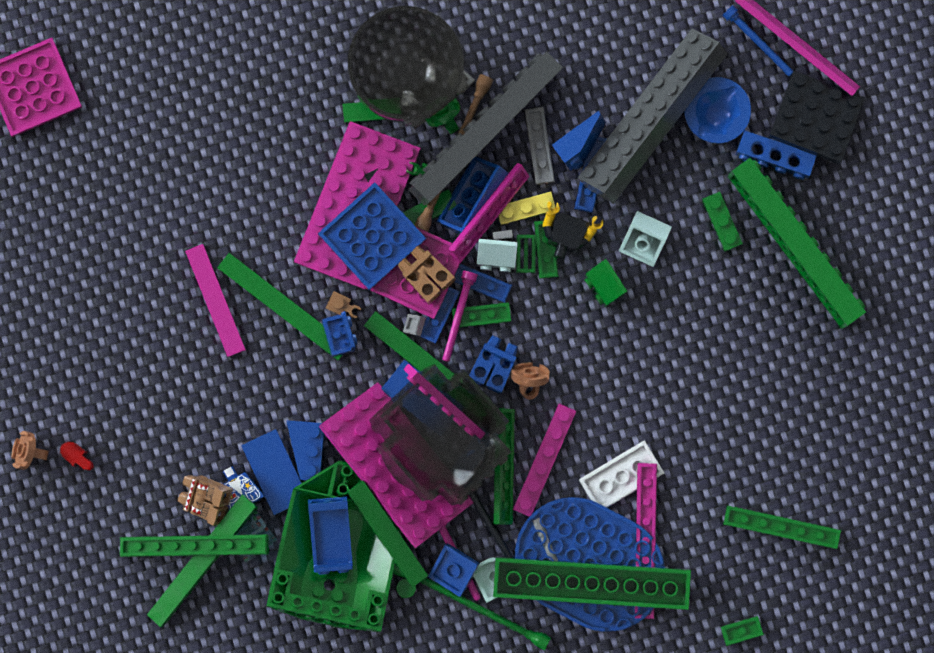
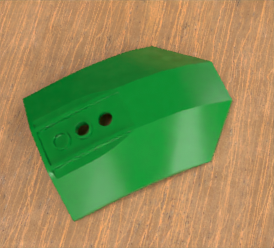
[266,461,402,632]

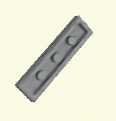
[524,107,555,185]

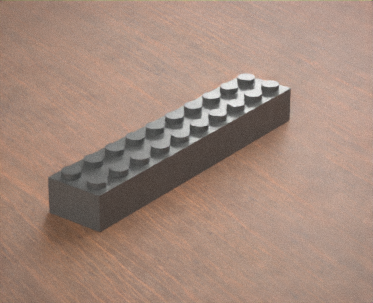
[578,29,727,204]
[408,51,563,206]

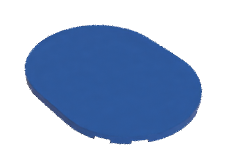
[515,497,665,632]

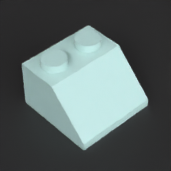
[619,211,672,267]
[477,239,517,272]

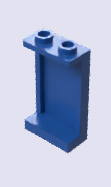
[308,496,353,575]

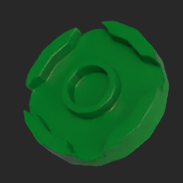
[424,97,461,135]

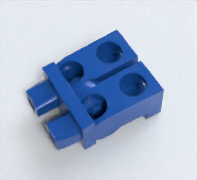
[468,335,518,394]

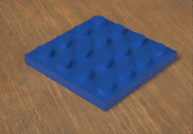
[318,182,426,291]

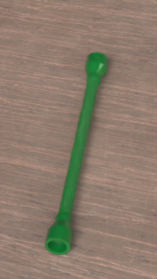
[393,565,551,650]

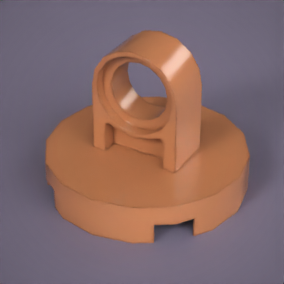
[511,362,550,400]
[11,431,49,470]

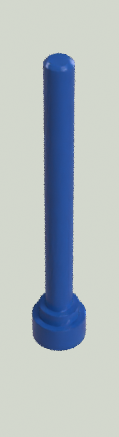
[722,5,793,77]

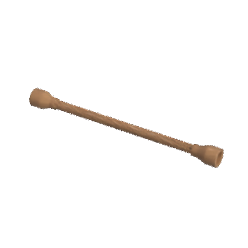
[415,74,493,232]

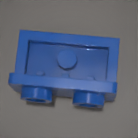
[322,311,358,357]

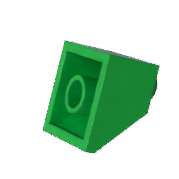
[584,259,627,307]

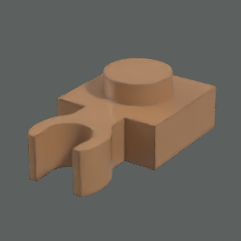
[326,291,361,319]

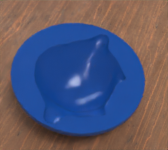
[684,77,751,144]

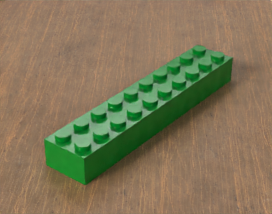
[728,158,866,329]
[493,557,691,610]

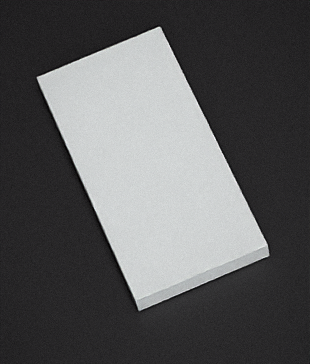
[579,440,664,508]

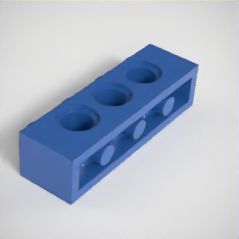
[735,130,816,180]

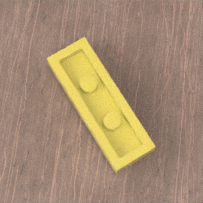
[498,192,555,225]

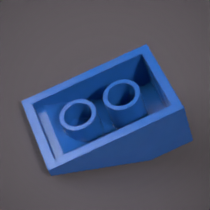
[552,111,606,171]

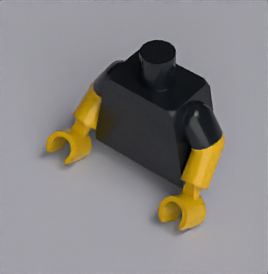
[542,201,603,260]

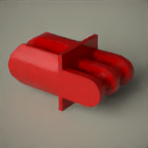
[60,442,94,470]

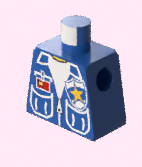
[223,466,265,509]

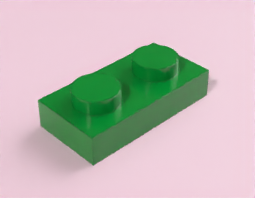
[720,616,764,646]

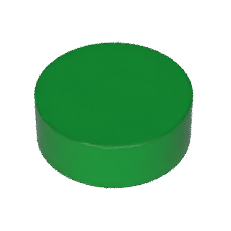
[397,579,416,598]

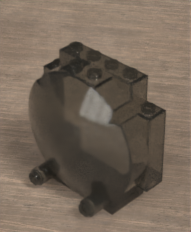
[369,364,511,506]

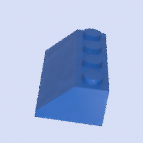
[437,156,509,235]

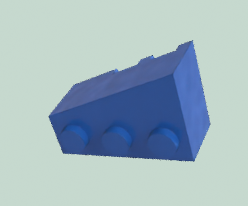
[286,420,325,481]

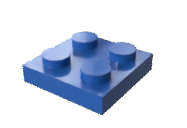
[428,543,480,597]

